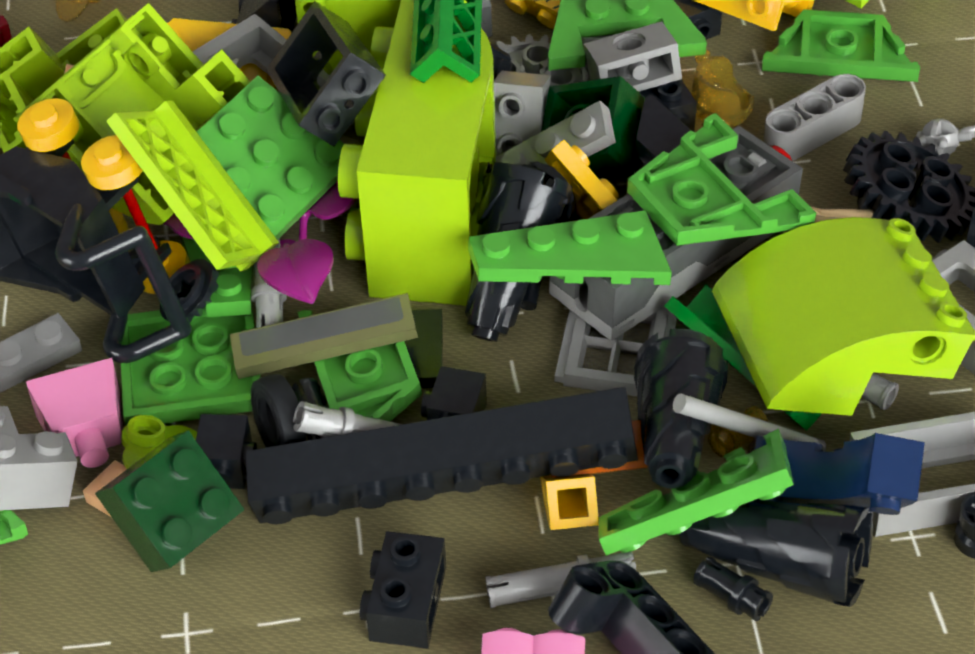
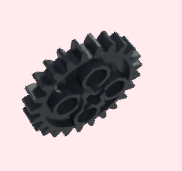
[843,131,975,243]

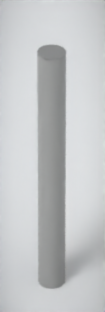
[673,394,826,452]

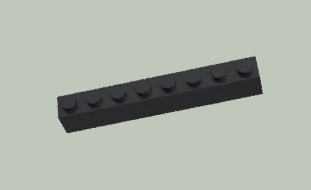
[246,387,638,524]

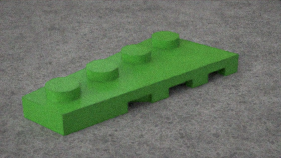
[468,210,672,285]
[598,428,794,556]

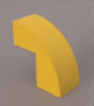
[540,474,599,530]

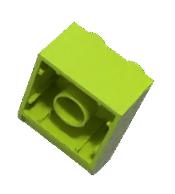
[338,0,496,306]

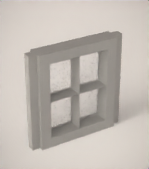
[554,307,677,396]

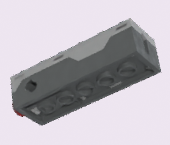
[549,126,803,341]

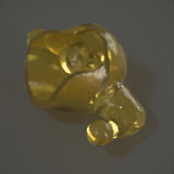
[691,49,754,128]

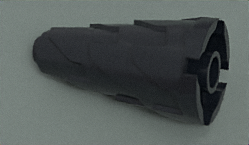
[465,162,573,342]
[634,329,728,489]
[676,500,873,607]

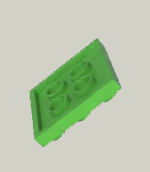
[197,75,344,240]
[121,307,261,426]

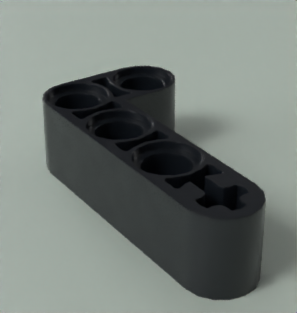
[548,560,715,654]

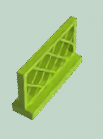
[106,100,279,271]

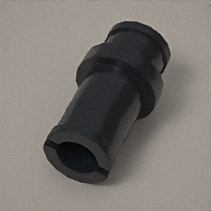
[693,557,773,621]

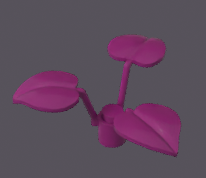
[163,181,357,304]

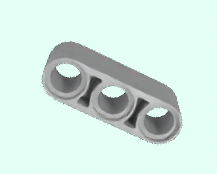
[763,74,866,161]

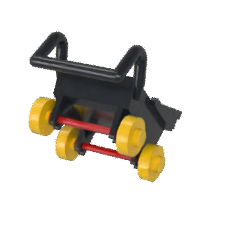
[0,98,192,363]

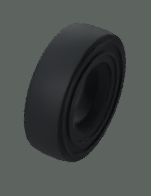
[251,374,306,448]

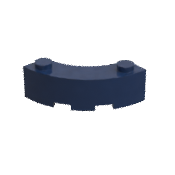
[747,433,925,515]

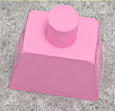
[26,358,123,468]

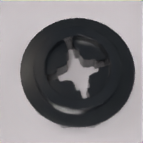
[160,259,219,322]

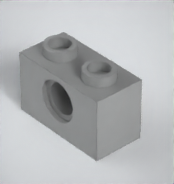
[584,21,682,92]

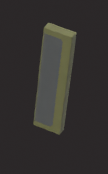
[230,293,418,379]

